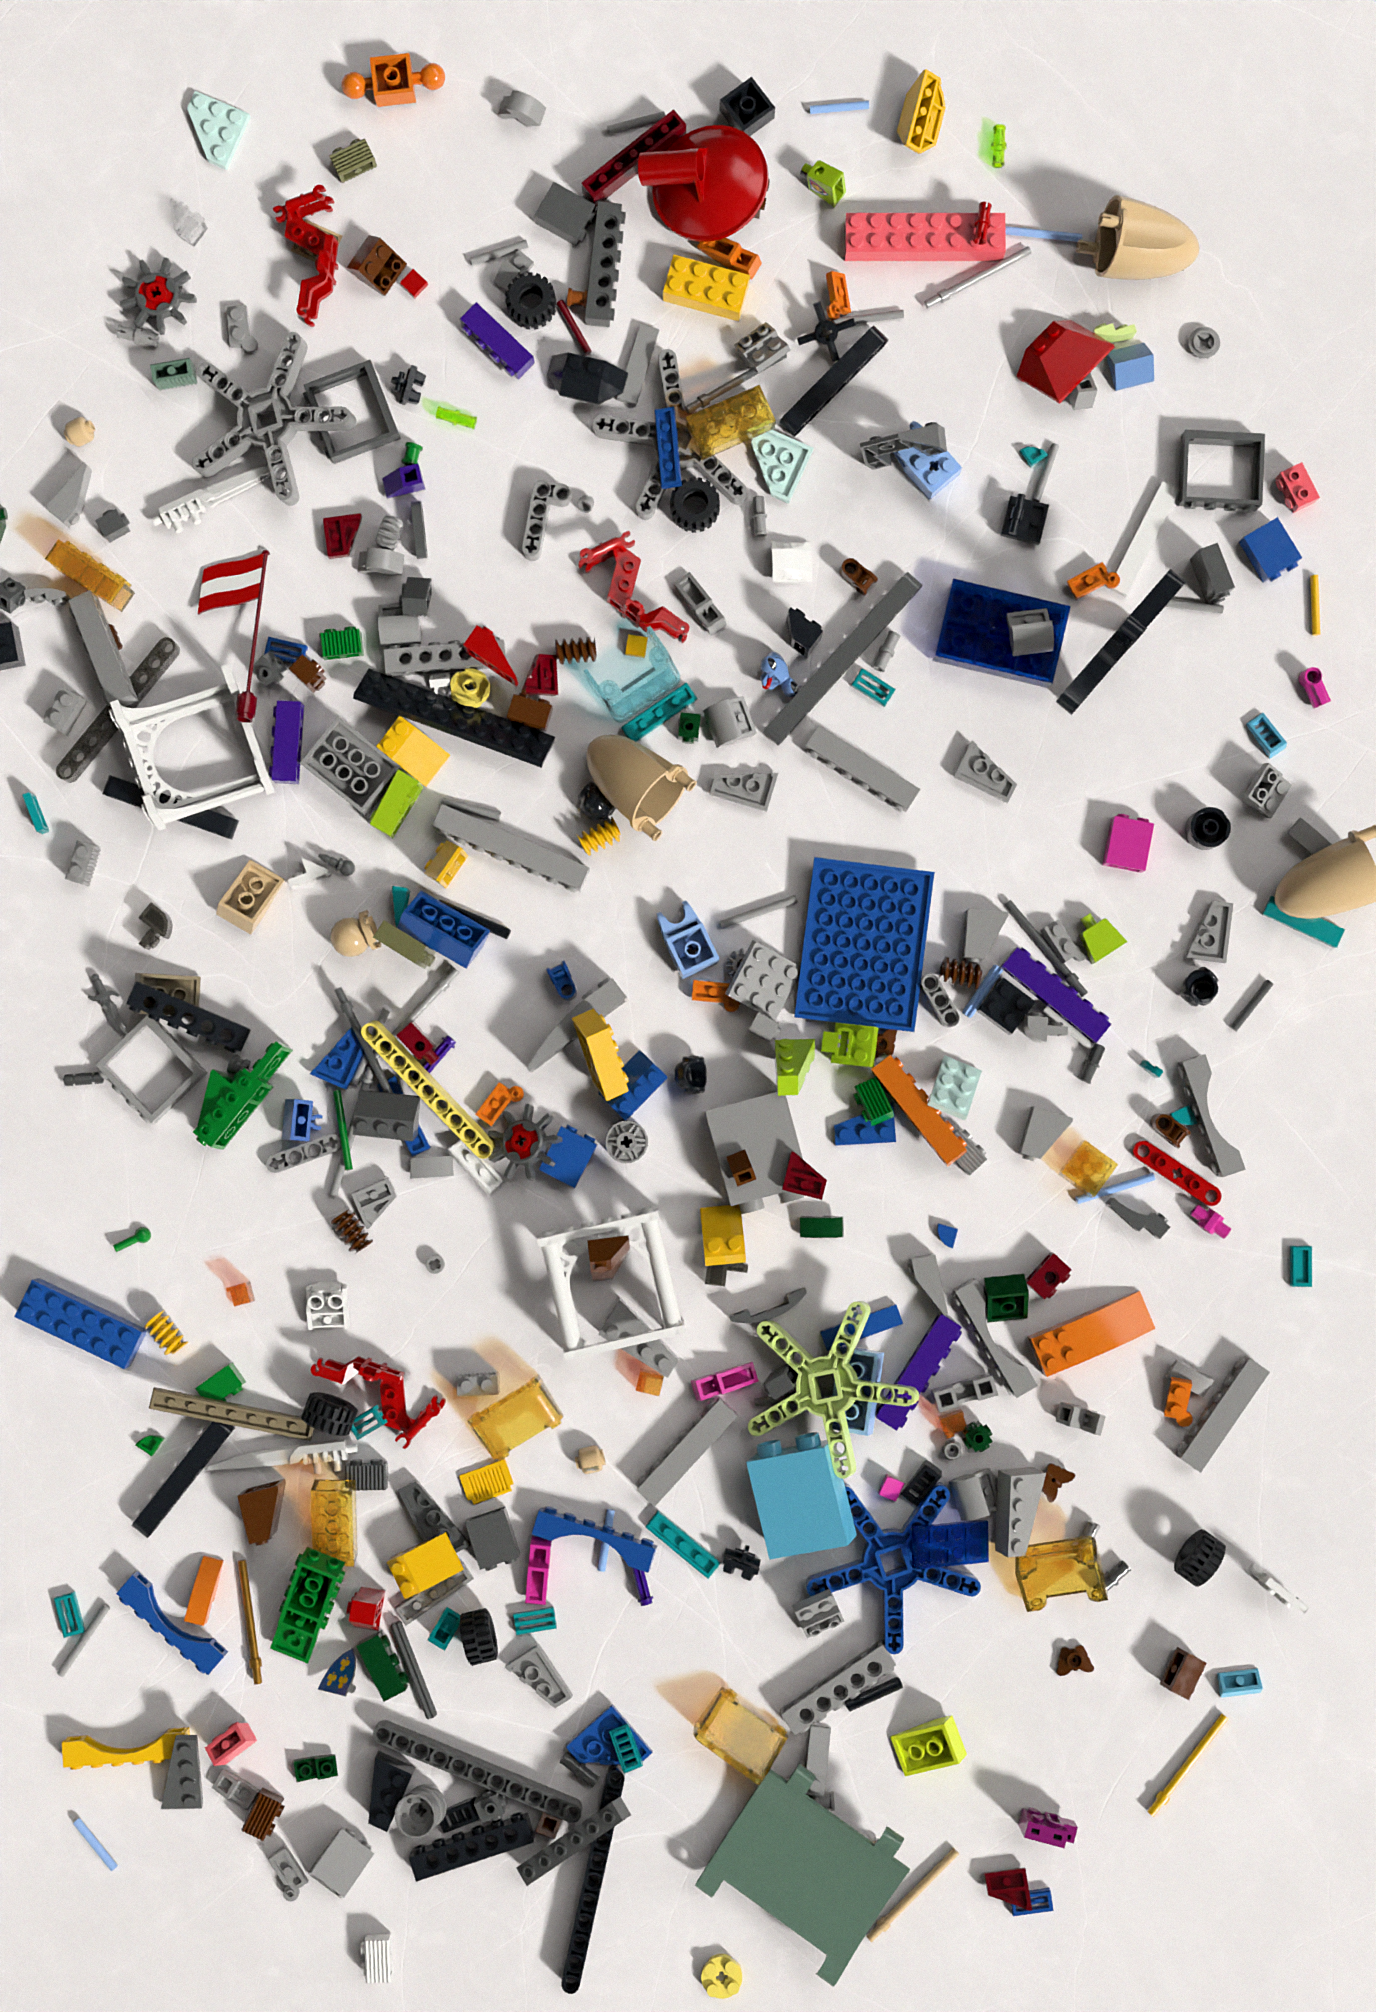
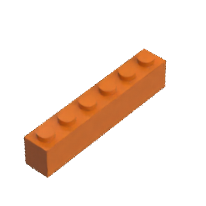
[871,1055,967,1167]

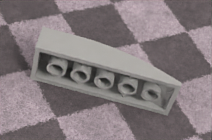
[527,978,628,1072]

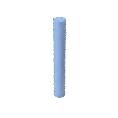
[810,101,869,114]
[597,1509,615,1572]
[73,1818,118,1871]

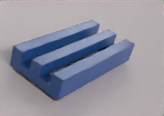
[264,636,308,664]
[1011,1888,1054,1916]

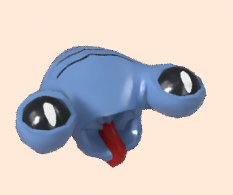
[760,651,798,697]

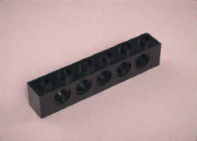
[126,981,251,1053]
[409,1812,535,1882]

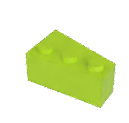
[370,769,424,838]
[775,1039,815,1096]

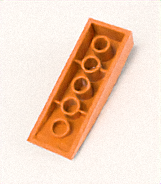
[1027,1291,1155,1377]

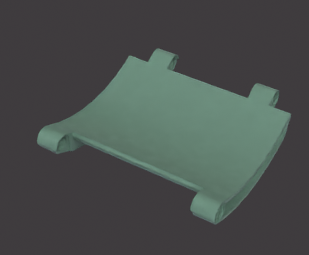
[695,1763,910,1987]

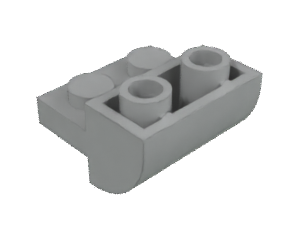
[734,322,791,374]
[378,603,421,647]
[1006,608,1054,656]
[703,696,757,748]
[1242,763,1292,818]
[1021,1012,1068,1043]
[949,1468,997,1521]
[792,1589,845,1638]

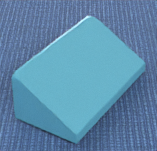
[1217,1668,1263,1698]

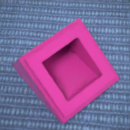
[878,1474,905,1502]

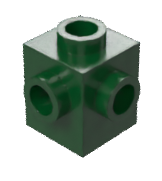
[962,1421,993,1453]

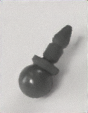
[318,854,355,876]

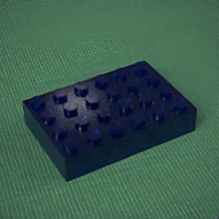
[932,578,1071,688]

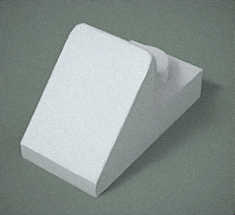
[288,858,331,889]

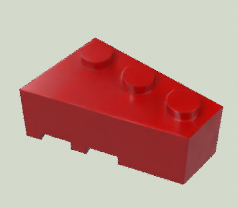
[346,1587,385,1631]

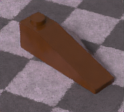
[587,1235,630,1282]

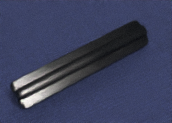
[845,1677,903,1711]

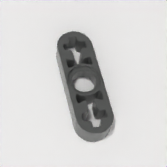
[411,501,428,559]

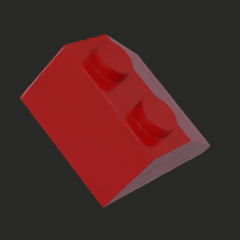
[463,625,519,687]

